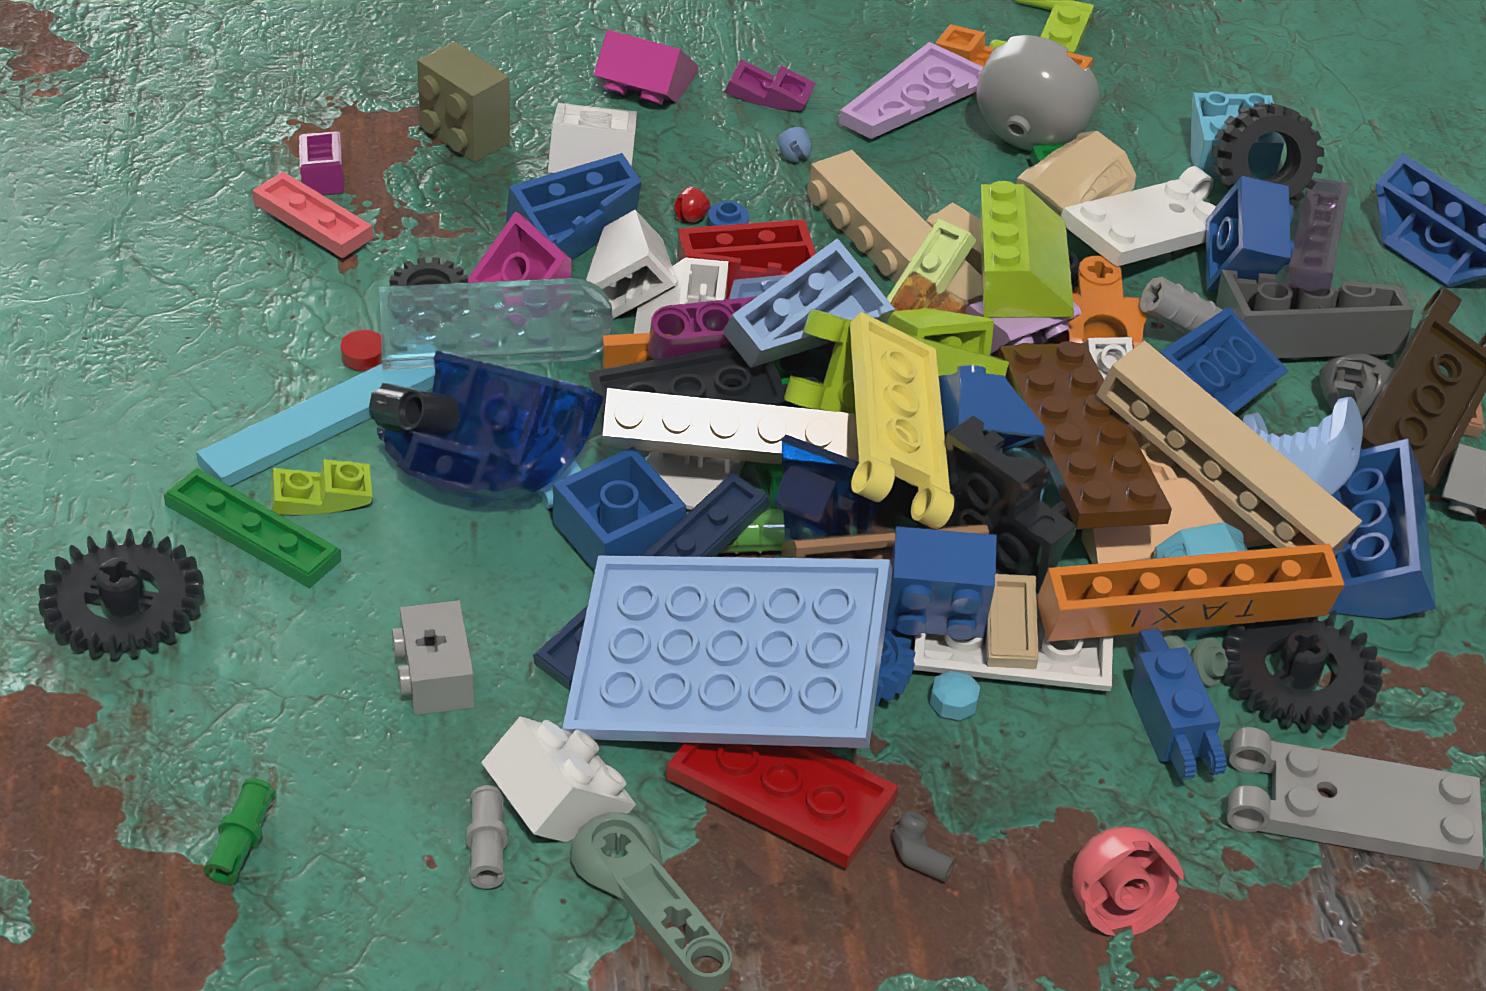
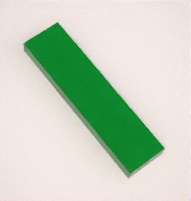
[164,468,342,589]

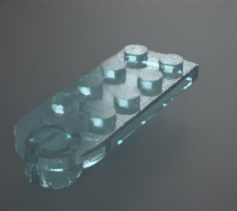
[378,278,613,370]

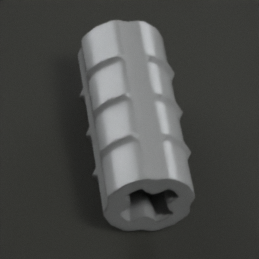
[1140,277,1223,334]

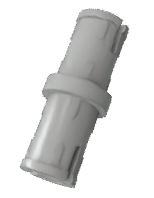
[466,785,508,889]

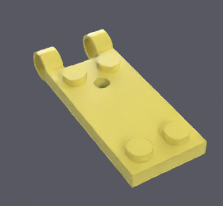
[850,312,954,529]

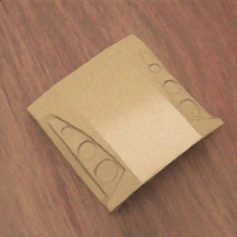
[1016,131,1137,217]

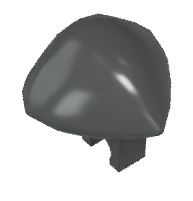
[1319,354,1393,420]

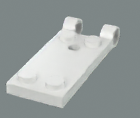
[1061,166,1216,267]

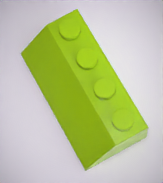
[980,181,1074,317]

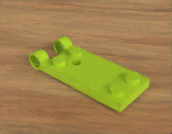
[784,309,1009,414]

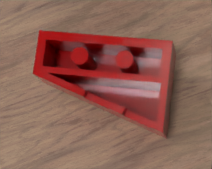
[677,219,816,299]

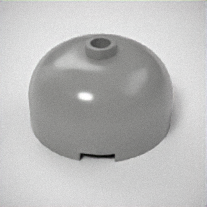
[976,35,1100,151]

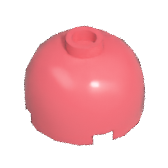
[1072,826,1184,936]

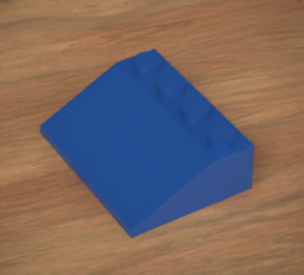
[1276,439,1436,619]

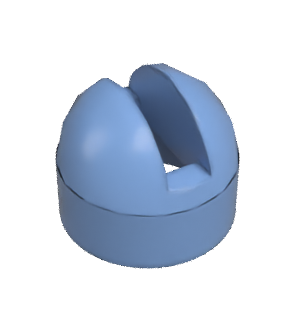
[777,127,812,163]

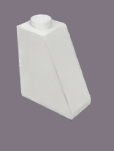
[582,210,677,320]

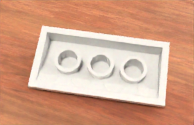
[913,594,1113,691]

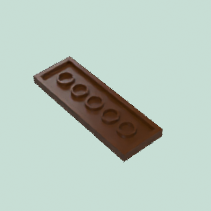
[997,341,1172,529]

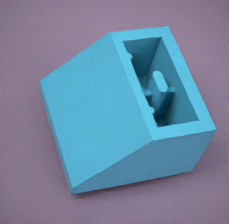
[1190,91,1284,180]

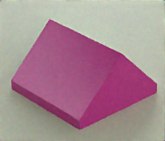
[468,212,571,329]

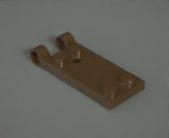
[1361,286,1486,495]

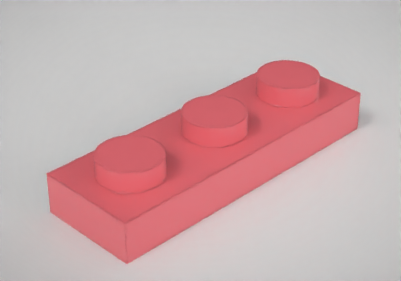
[252,172,373,258]

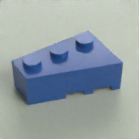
[506,153,642,260]

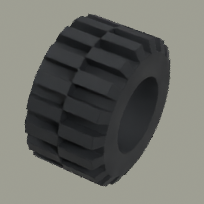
[1212,103,1324,202]

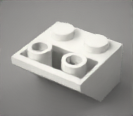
[634,258,729,334]
[481,717,636,842]

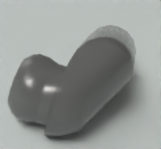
[893,811,956,883]

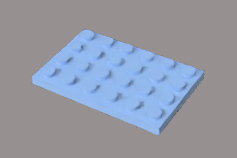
[562,556,893,748]

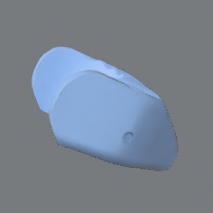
[1243,397,1363,495]

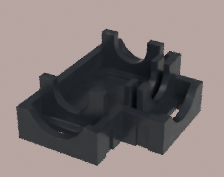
[897,415,1077,594]

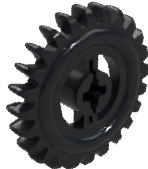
[38,528,205,659]
[1221,610,1383,731]

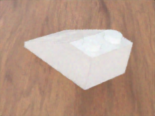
[548,103,637,173]

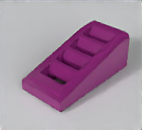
[299,131,344,195]

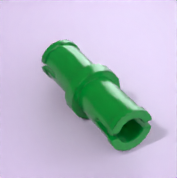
[203,778,276,885]

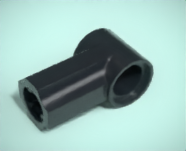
[369,383,459,436]

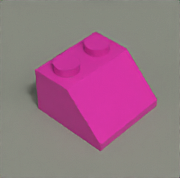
[593,29,699,105]

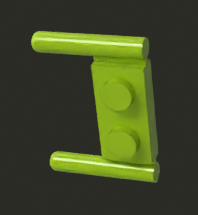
[989,0,1094,54]

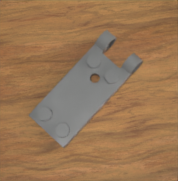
[1227,727,1484,870]

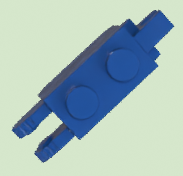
[1131,628,1227,780]

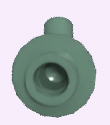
[1164,631,1228,686]

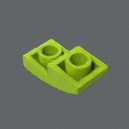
[270,459,373,515]

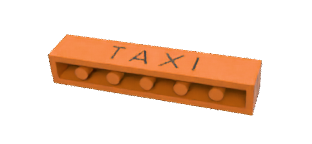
[1036,543,1345,642]

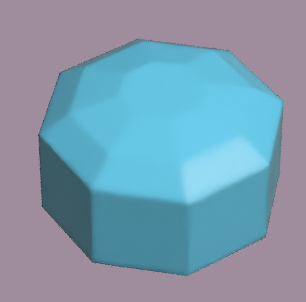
[930,670,980,721]

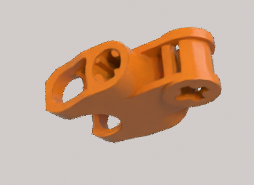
[1055,256,1147,348]

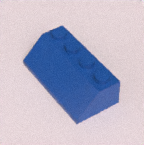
[1160,307,1289,414]

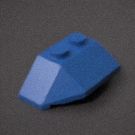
[1376,153,1486,288]

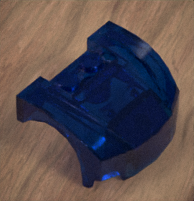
[377,350,604,501]

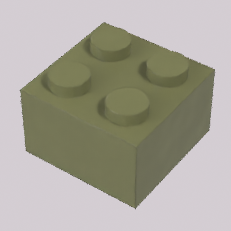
[417,41,510,163]

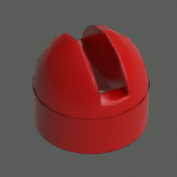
[674,186,711,223]

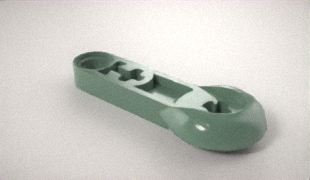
[571,812,732,991]

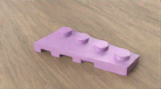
[839,42,983,139]

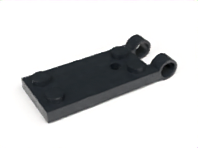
[588,345,826,429]

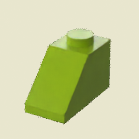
[888,308,994,356]

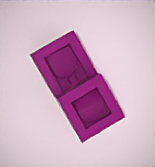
[724,59,816,110]

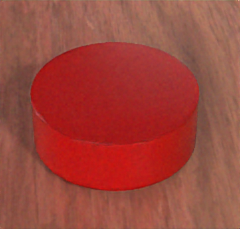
[340,330,386,371]

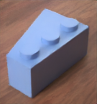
[723,238,895,368]

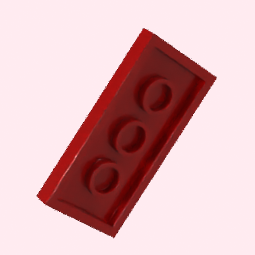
[666,742,899,869]

